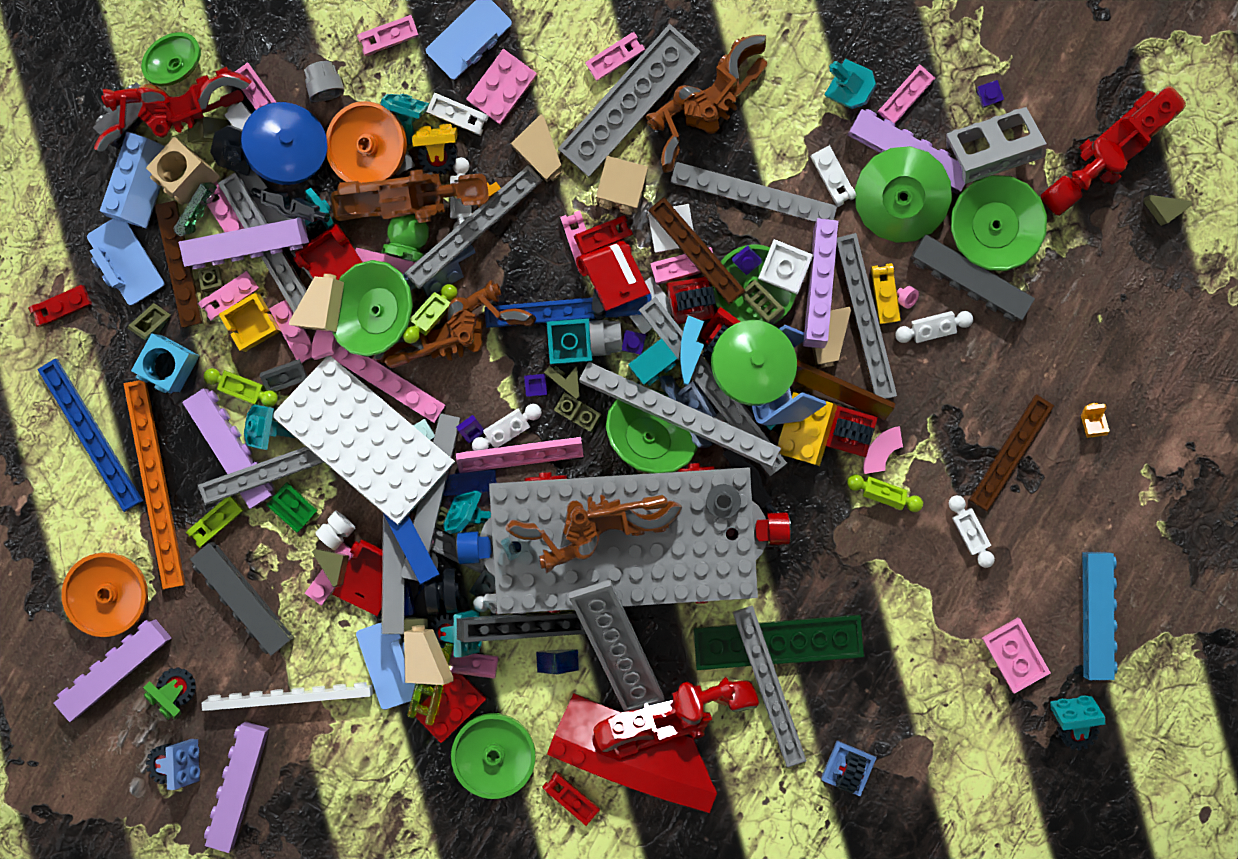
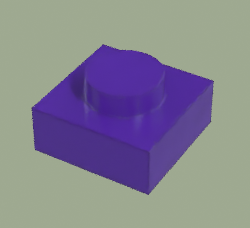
[976,80,1004,108]
[732,245,762,275]
[621,330,646,355]
[524,374,547,397]
[456,415,484,443]

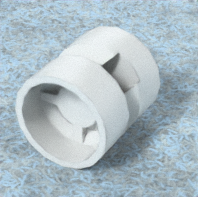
[315,511,356,550]

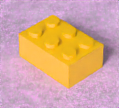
[777,392,837,466]

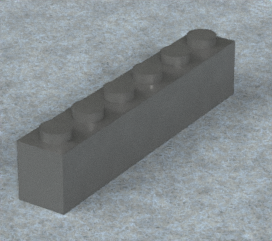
[910,235,1035,322]
[190,542,294,656]
[457,611,586,642]

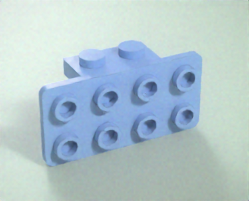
[426,0,512,80]
[87,219,164,305]
[356,622,421,710]

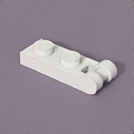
[426,93,489,136]
[810,145,856,207]

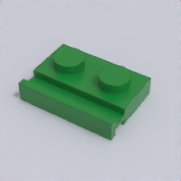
[266,482,318,533]

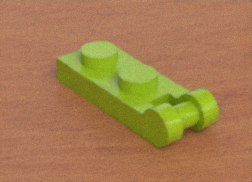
[186,496,244,548]

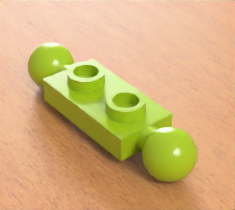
[402,284,458,344]
[203,368,278,407]
[847,474,923,512]

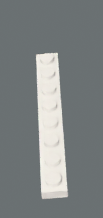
[202,682,373,711]

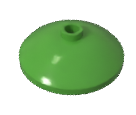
[141,32,201,86]

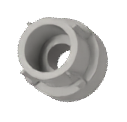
[304,61,345,102]
[589,320,622,356]

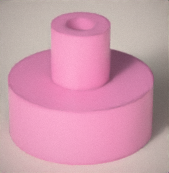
[897,286,919,309]

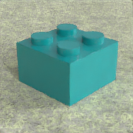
[547,319,593,365]
[628,338,677,386]

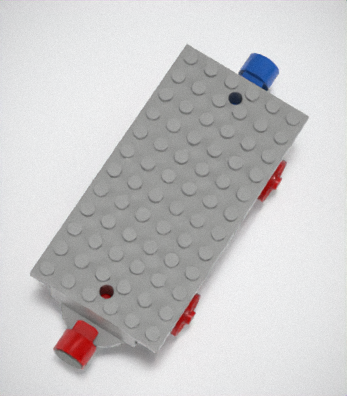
[456,463,791,614]

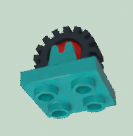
[430,610,482,657]
[1050,696,1105,750]

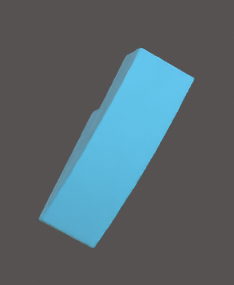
[680,316,704,386]

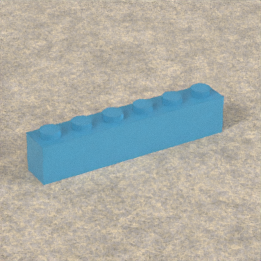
[1082,552,1118,680]

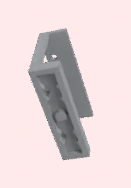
[946,107,1047,184]

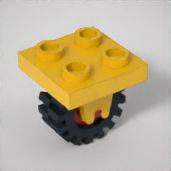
[412,124,458,175]

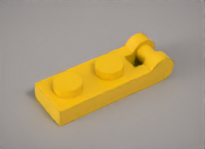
[871,263,901,324]

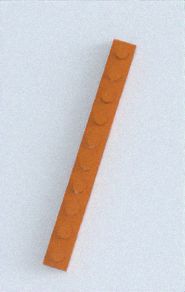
[123,380,185,589]

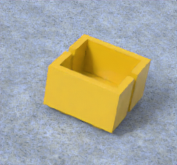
[219,293,281,352]

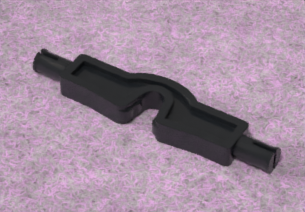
[251,188,330,223]
[722,447,777,514]

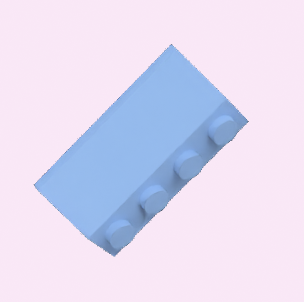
[100,132,165,229]

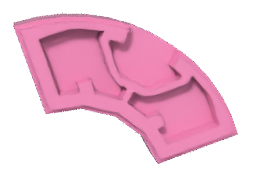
[312,330,337,360]
[863,426,903,474]

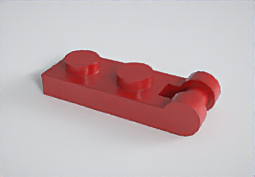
[573,215,634,255]
[28,285,92,327]
[542,771,600,826]

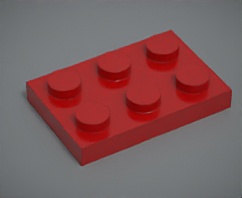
[412,673,487,743]

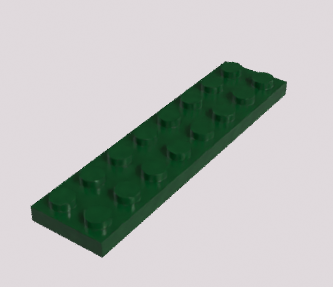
[693,614,864,670]

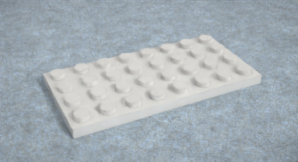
[272,356,455,525]

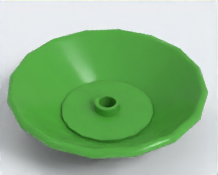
[855,146,952,243]
[951,175,1047,271]
[332,260,413,357]
[606,388,698,473]

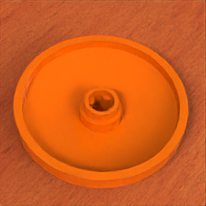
[326,101,407,183]
[61,552,148,637]

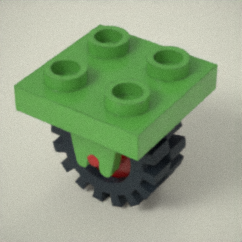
[143,667,196,720]

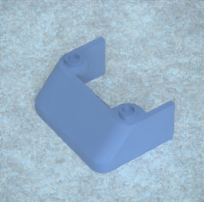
[752,325,826,426]

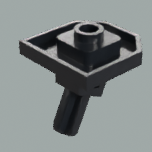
[210,125,251,176]

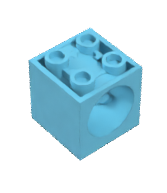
[131,334,200,394]

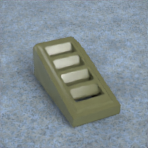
[741,280,785,324]

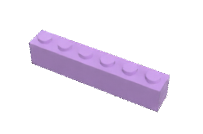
[847,109,965,194]
[179,218,309,269]
[803,218,838,349]
[182,389,275,509]
[54,619,172,722]
[204,721,269,853]

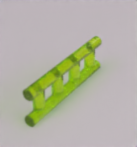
[407,643,454,725]

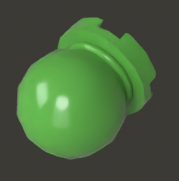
[382,213,429,262]

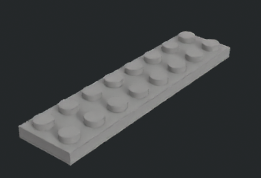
[558,24,701,177]
[569,580,664,711]

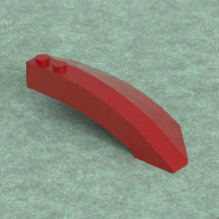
[547,693,717,813]

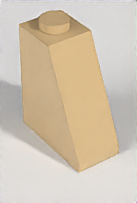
[511,114,562,182]
[289,274,344,332]
[812,307,851,368]
[404,625,453,685]

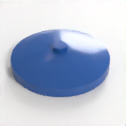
[241,102,327,185]

